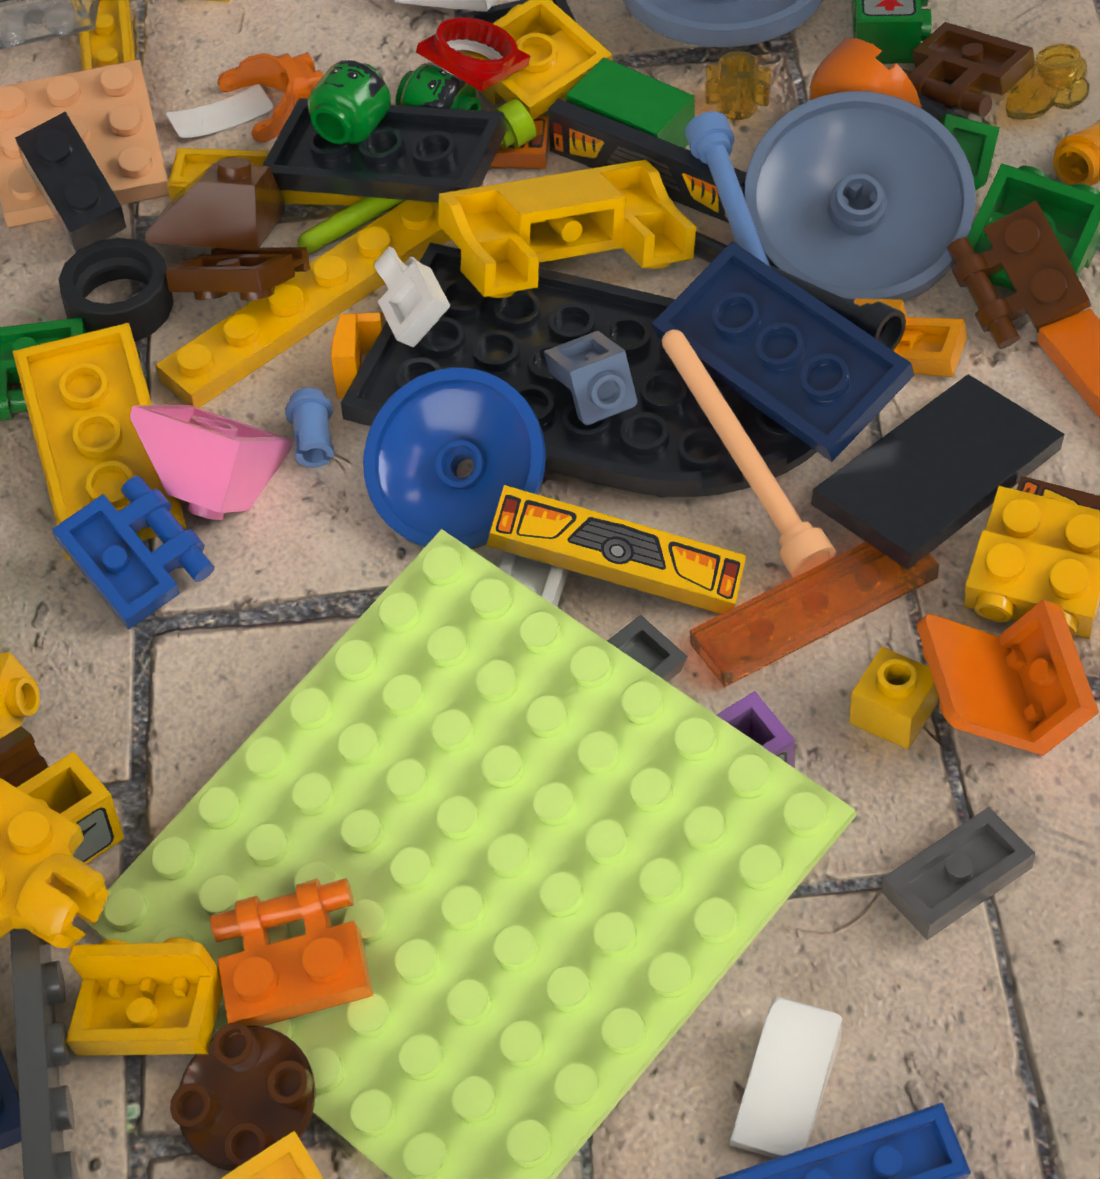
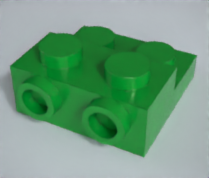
[967,163,1100,292]

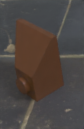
[145,157,285,251]

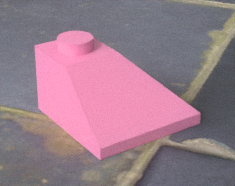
[130,405,293,520]

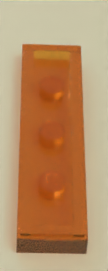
[690,542,939,687]

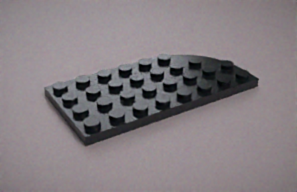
[341,242,817,497]

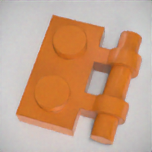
[210,878,373,1026]

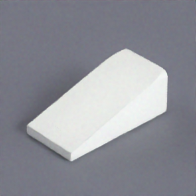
[730,997,843,1159]

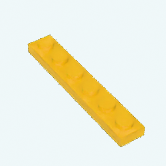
[155,200,451,408]

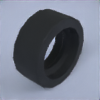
[59,238,174,342]

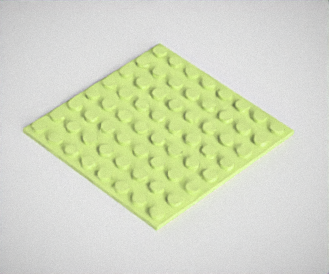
[82,529,857,1179]

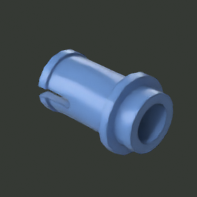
[285,388,334,468]

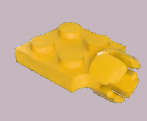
[0,778,109,948]

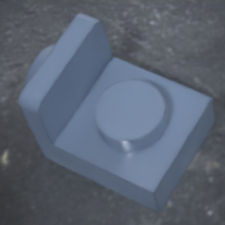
[544,331,637,425]

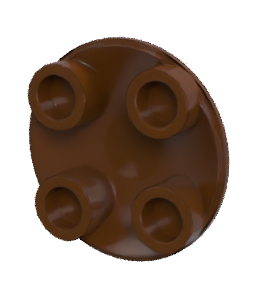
[170,1023,316,1171]

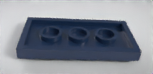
[652,241,914,462]

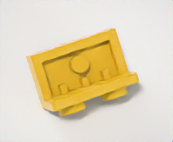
[66,937,223,1056]

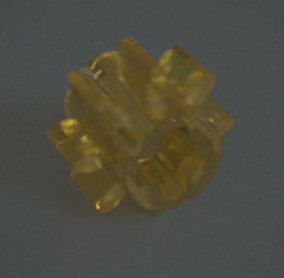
[705,51,771,120]

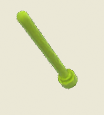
[297,98,537,254]

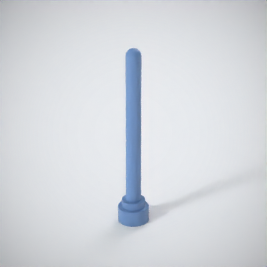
[685,111,769,266]

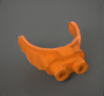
[217,52,324,143]

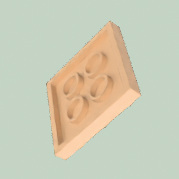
[0,59,169,228]

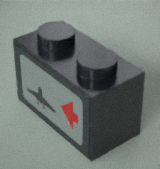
[15,111,127,252]

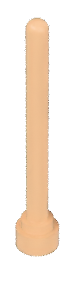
[662,330,836,578]

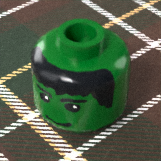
[307,60,391,144]
[395,63,481,111]

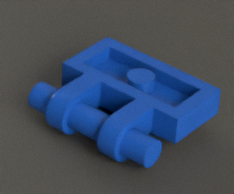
[52,476,215,630]

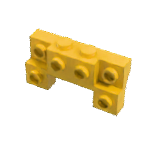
[438,159,696,298]

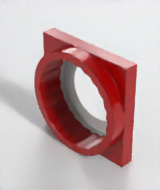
[416,17,531,91]

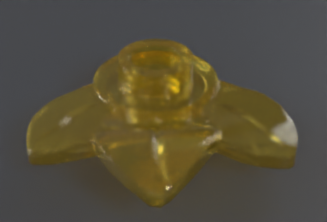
[1005,44,1090,120]

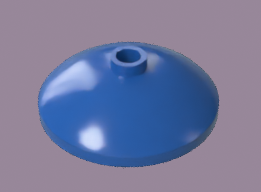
[363,368,546,549]

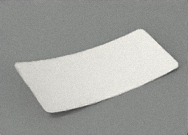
[166,84,274,138]

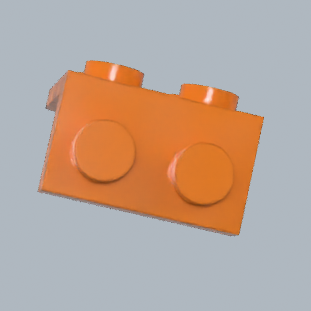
[917,600,1099,756]

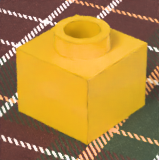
[849,646,939,750]

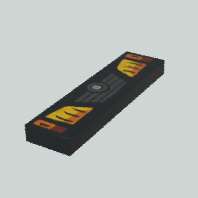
[548,99,747,223]

